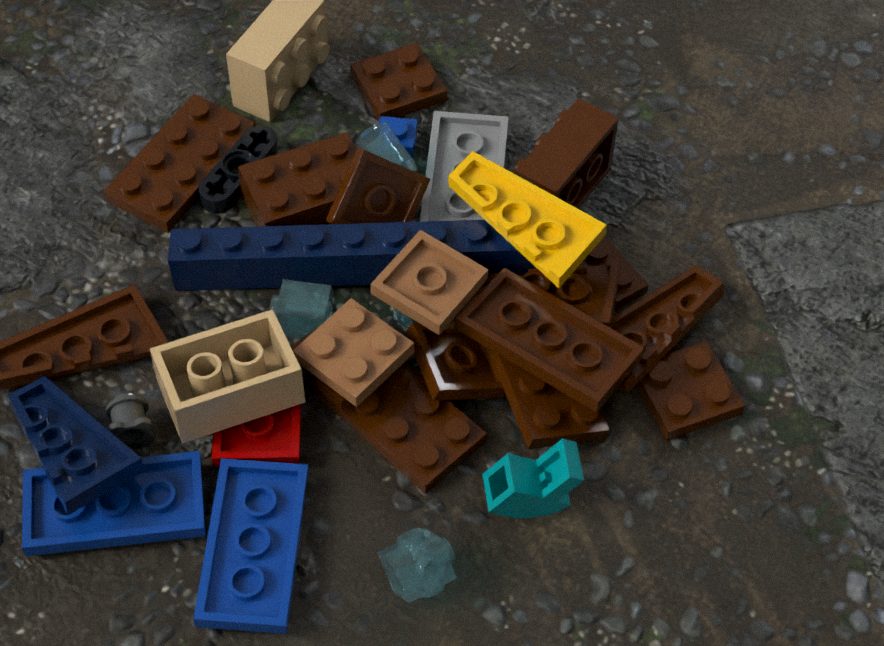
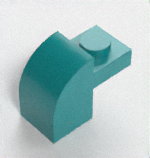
[482,439,584,518]

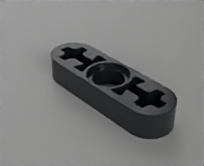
[199,125,278,214]

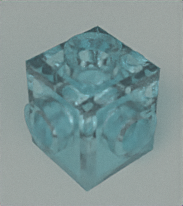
[377,528,457,603]

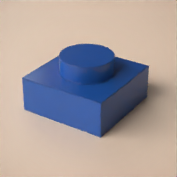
[375,116,418,158]

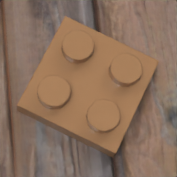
[370,230,488,335]
[293,298,415,407]

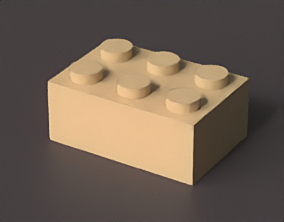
[226,0,330,122]
[150,309,306,444]

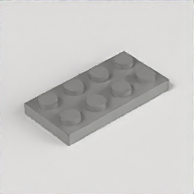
[420,111,509,222]

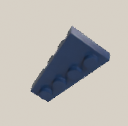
[8,376,144,515]

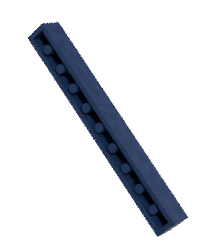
[168,220,536,291]

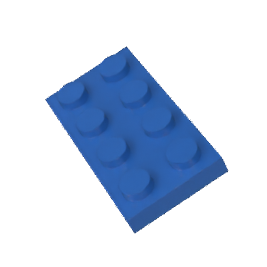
[22,451,206,556]
[193,458,309,634]

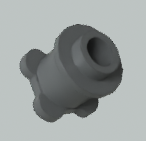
[105,393,154,446]

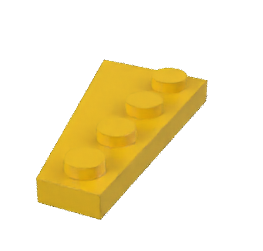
[448,151,607,288]

